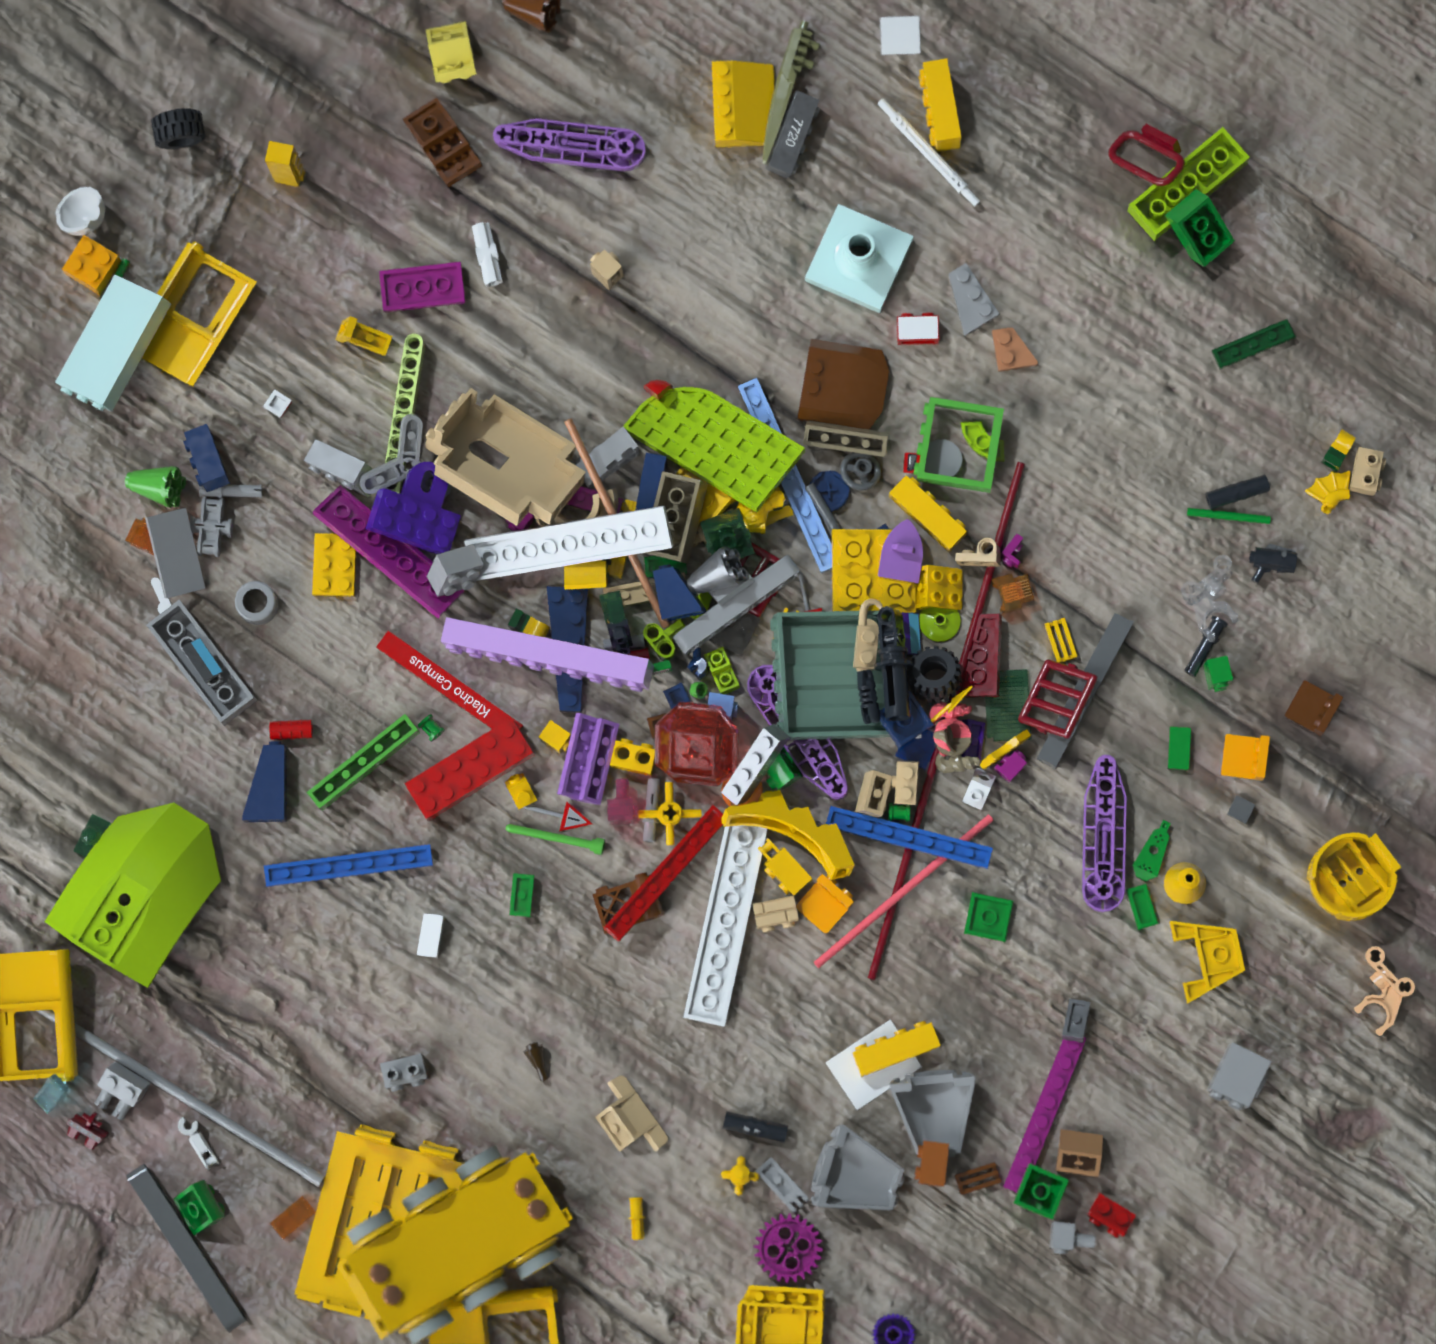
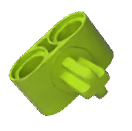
[643,619,686,661]

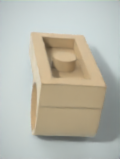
[955,538,1001,567]

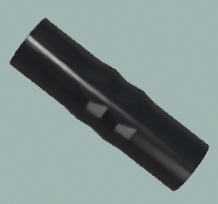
[1205,474,1270,510]
[723,1111,789,1143]

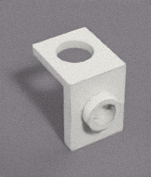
[962,768,996,810]

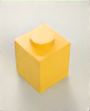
[539,720,571,753]

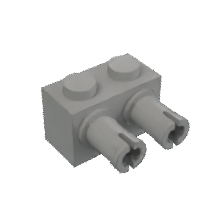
[380,1054,429,1092]
[94,1061,151,1120]
[1049,1222,1095,1254]

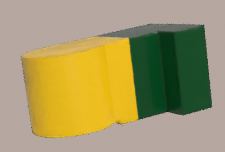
[1321,430,1356,472]
[508,608,550,638]

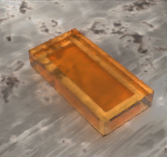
[270,1196,316,1240]

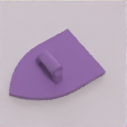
[878,519,923,583]

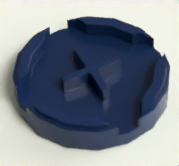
[809,470,849,512]

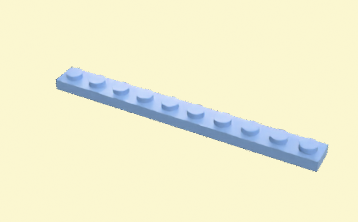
[738,378,832,573]

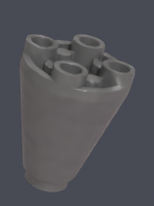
[687,546,748,594]

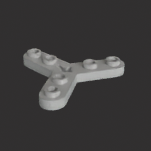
[359,414,451,497]

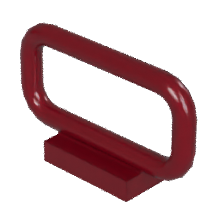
[1108,123,1185,186]

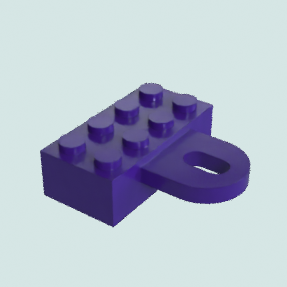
[366,462,461,555]

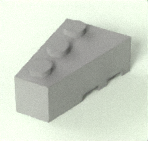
[575,426,640,489]
[304,439,372,497]

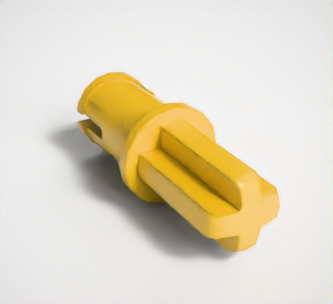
[629,1197,645,1240]

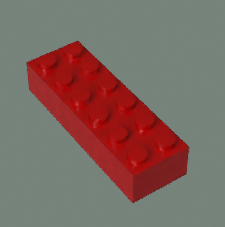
[405,717,535,821]

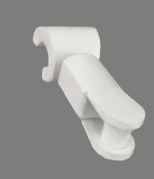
[178,1117,219,1170]

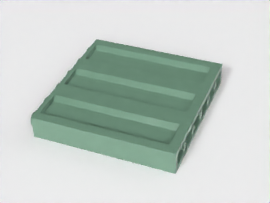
[770,610,899,740]

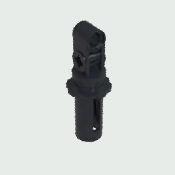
[874,606,914,721]

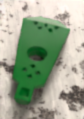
[1132,820,1171,881]

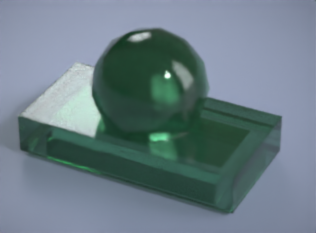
[73,814,112,857]

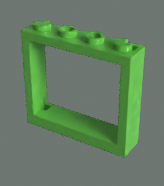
[913,397,1004,493]

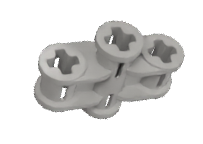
[189,497,233,557]

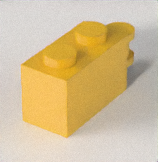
[757,839,812,896]

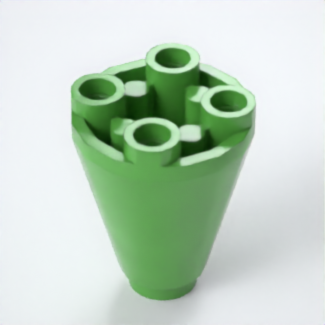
[125,466,186,508]

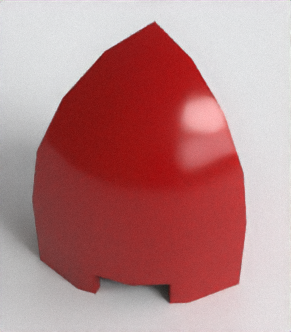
[643,379,673,400]

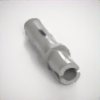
[199,485,262,499]
[642,778,660,842]

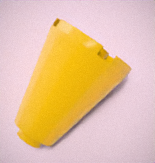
[1164,862,1206,904]

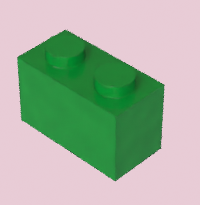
[1203,655,1233,692]

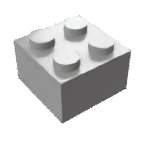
[427,544,484,597]

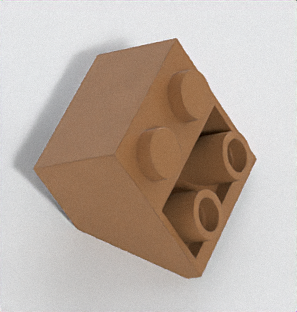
[1055,1129,1103,1178]

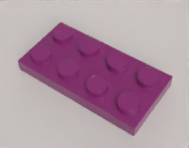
[379,262,465,313]

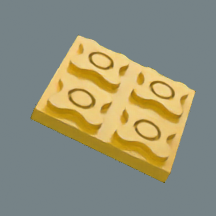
[831,529,916,613]

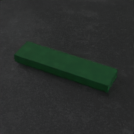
[1211,319,1296,370]

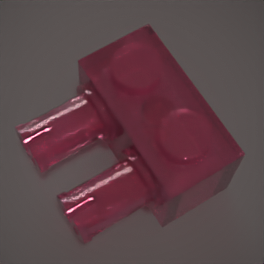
[607,778,638,825]

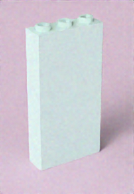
[55,275,171,412]

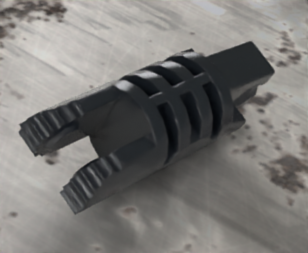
[857,670,880,724]

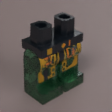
[599,591,633,654]

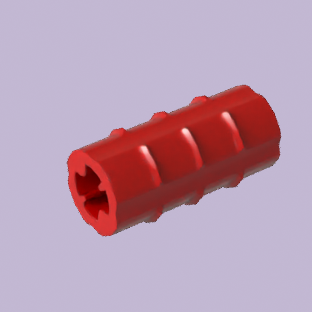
[269,720,313,740]

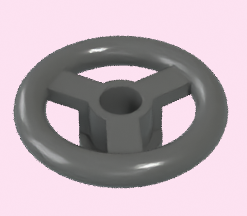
[840,452,881,491]

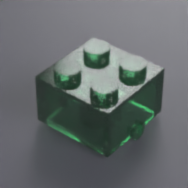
[700,508,755,558]

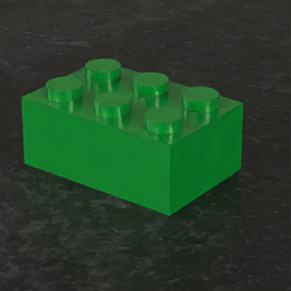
[1165,189,1235,267]

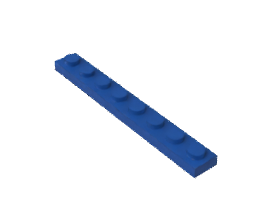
[826,806,993,869]
[264,844,433,887]

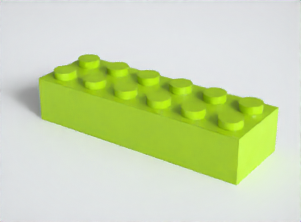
[1127,127,1250,241]

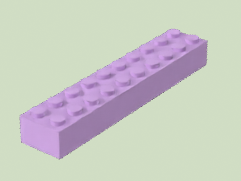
[441,617,654,692]

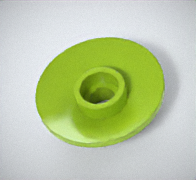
[919,607,961,642]

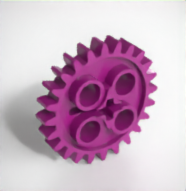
[754,1213,823,1283]

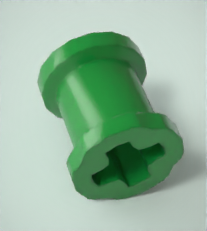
[418,714,445,742]
[888,803,910,823]

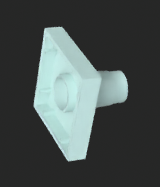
[805,204,914,313]

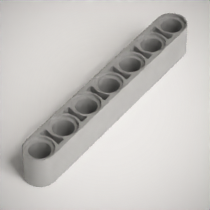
[673,555,801,655]

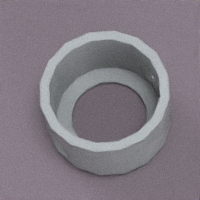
[235,581,279,625]

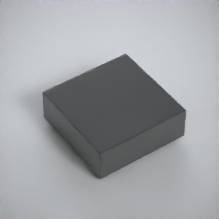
[1227,795,1255,824]

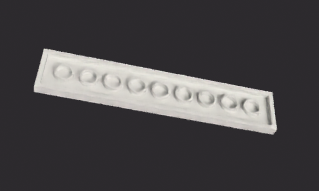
[464,506,673,581]
[683,825,768,1027]

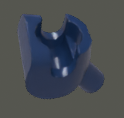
[687,647,709,680]

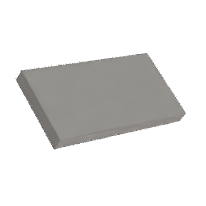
[145,508,205,598]

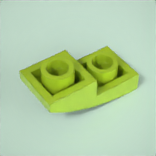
[704,647,740,695]

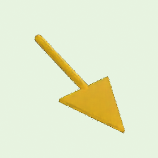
[931,686,972,723]

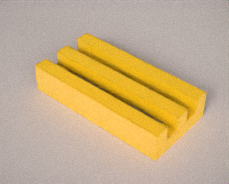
[1044,617,1077,663]

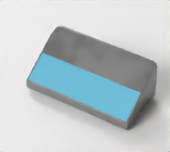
[181,638,223,683]

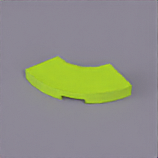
[961,421,1005,462]

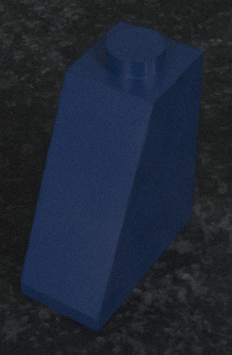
[653,564,707,622]

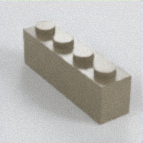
[803,421,890,457]

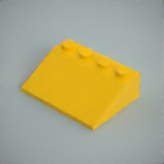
[712,60,774,147]

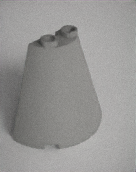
[890,1070,975,1157]
[811,1124,905,1210]

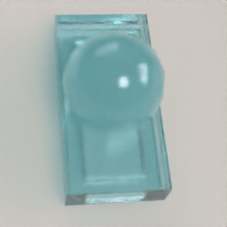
[33,1074,69,1114]

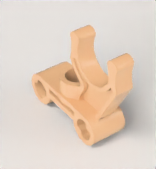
[1354,946,1415,1036]

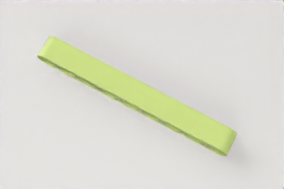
[385,334,425,494]

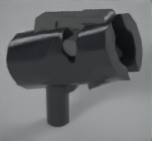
[1249,544,1298,584]

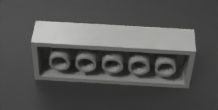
[146,600,257,726]

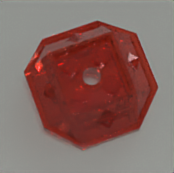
[655,702,739,787]

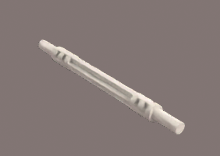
[878,98,980,207]

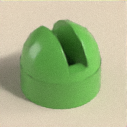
[689,682,708,699]

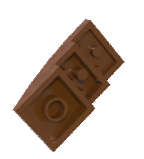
[402,97,482,188]

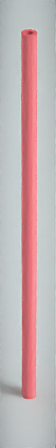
[813,814,994,968]

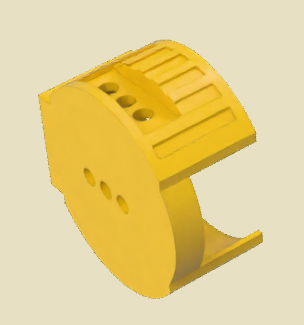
[1307,833,1401,921]

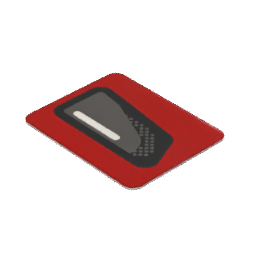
[903,453,921,473]

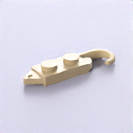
[853,599,883,672]

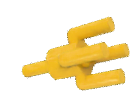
[721,1156,760,1196]

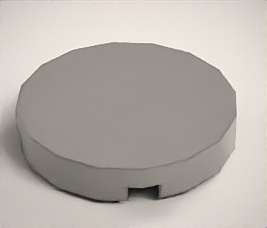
[924,440,962,477]

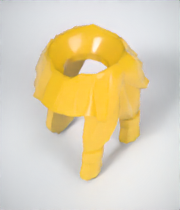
[737,487,794,534]

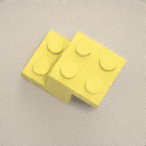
[426,21,476,83]

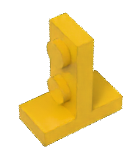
[335,316,392,356]

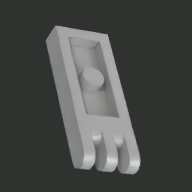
[756,1157,810,1214]

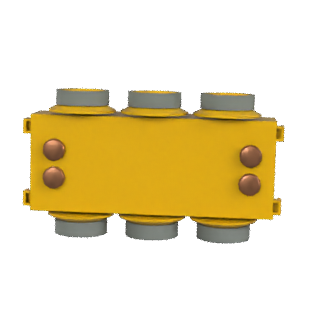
[337,1146,573,1344]

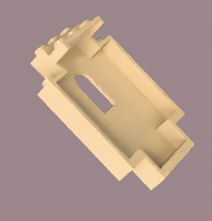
[425,388,586,526]

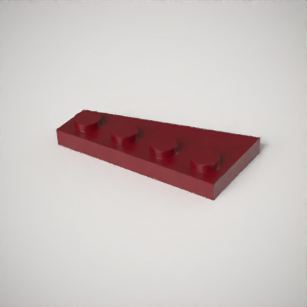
[957,613,1002,698]

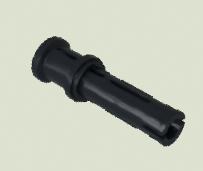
[1184,615,1228,677]

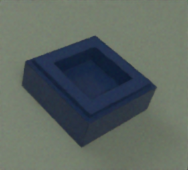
[663,683,691,711]

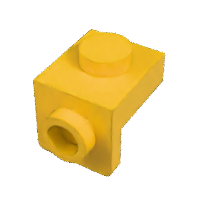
[505,773,537,810]

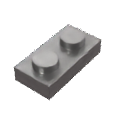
[1062,999,1090,1043]

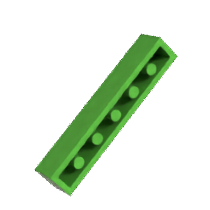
[306,714,420,811]

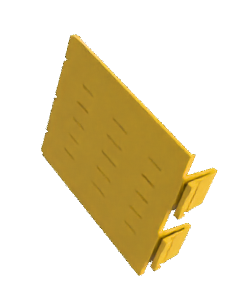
[295,1124,464,1319]

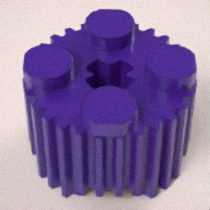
[872,1313,915,1344]

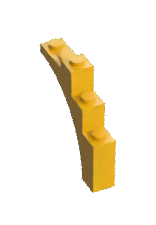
[721,790,855,880]

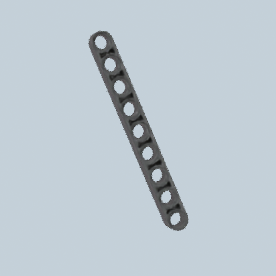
[126,1163,247,1333]

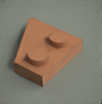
[992,327,1038,372]

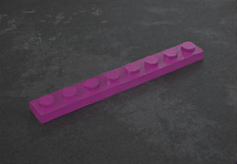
[1003,1037,1086,1193]

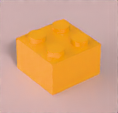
[62,235,122,295]

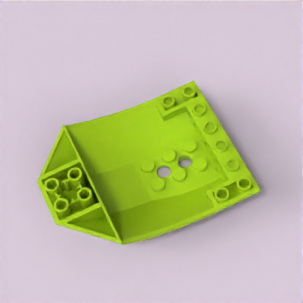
[44,803,222,988]

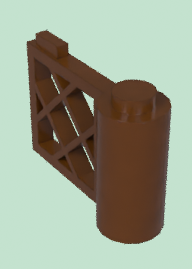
[592,872,665,935]

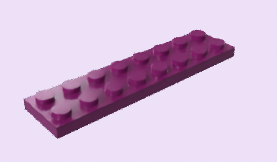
[312,485,465,618]

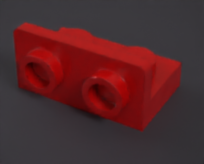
[1086,1193,1136,1238]

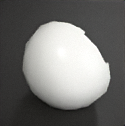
[55,187,105,236]

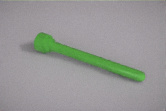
[506,824,605,855]

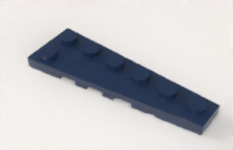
[547,586,588,713]

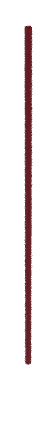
[868,462,1025,980]

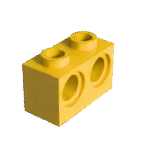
[610,738,657,776]

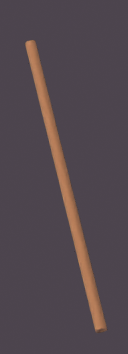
[564,418,670,628]

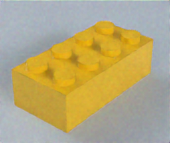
[919,58,961,152]

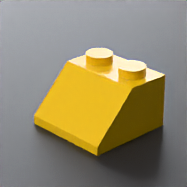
[564,560,608,590]

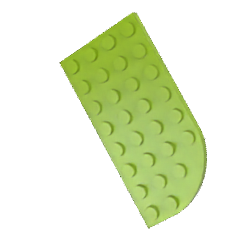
[624,387,805,513]

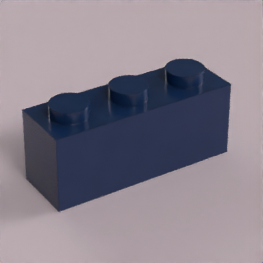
[183,424,230,492]

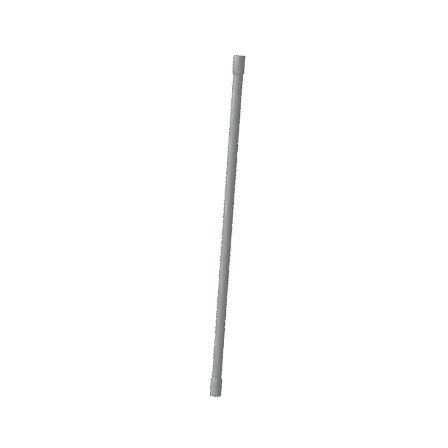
[37,1010,325,1187]

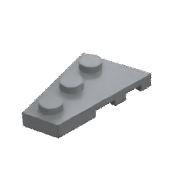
[949,263,999,337]

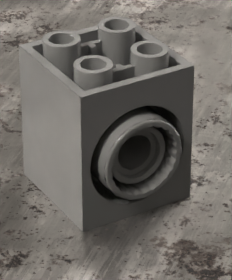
[1206,1042,1271,1111]

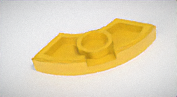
[980,730,1031,769]

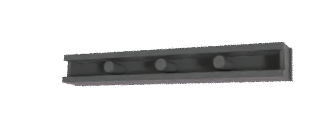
[1037,613,1134,770]

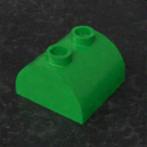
[766,747,803,790]
[1013,1163,1069,1220]
[174,1179,225,1236]

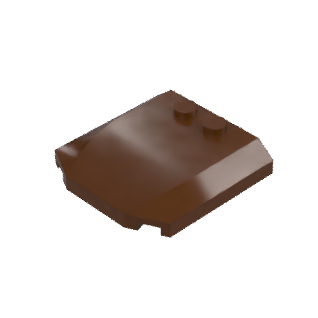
[798,339,889,430]

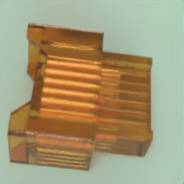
[991,573,1034,615]

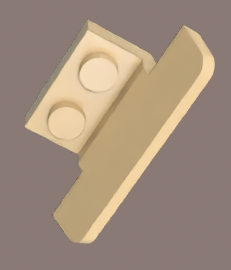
[595,1076,668,1152]

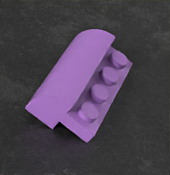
[557,713,619,805]

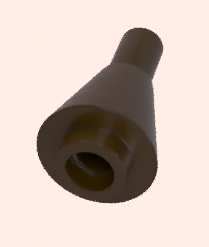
[523,1042,548,1082]

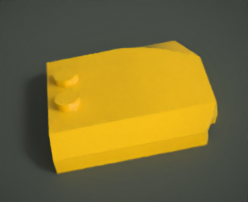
[735,1285,825,1344]

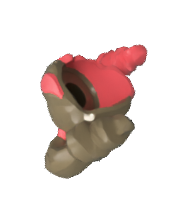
[929,702,981,773]

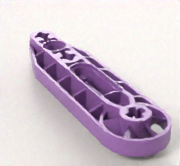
[493,119,646,171]
[747,665,848,800]
[1082,755,1127,912]

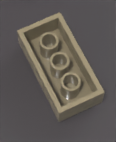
[644,471,708,564]

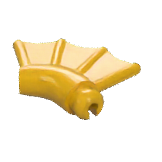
[1305,471,1351,514]

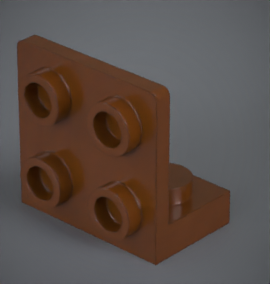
[1284,680,1343,737]

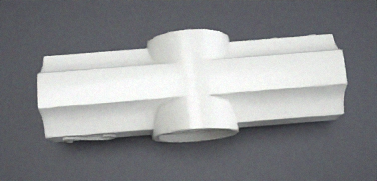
[472,222,503,286]

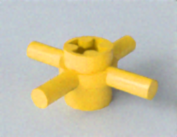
[638,782,702,846]

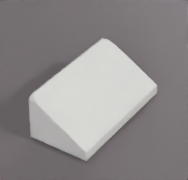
[417,914,445,958]

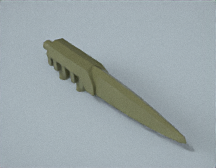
[762,21,820,165]

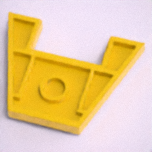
[1169,921,1245,1004]

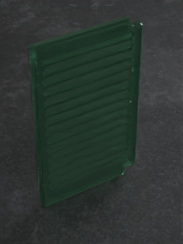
[985,669,1031,741]

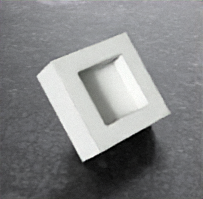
[263,389,292,419]

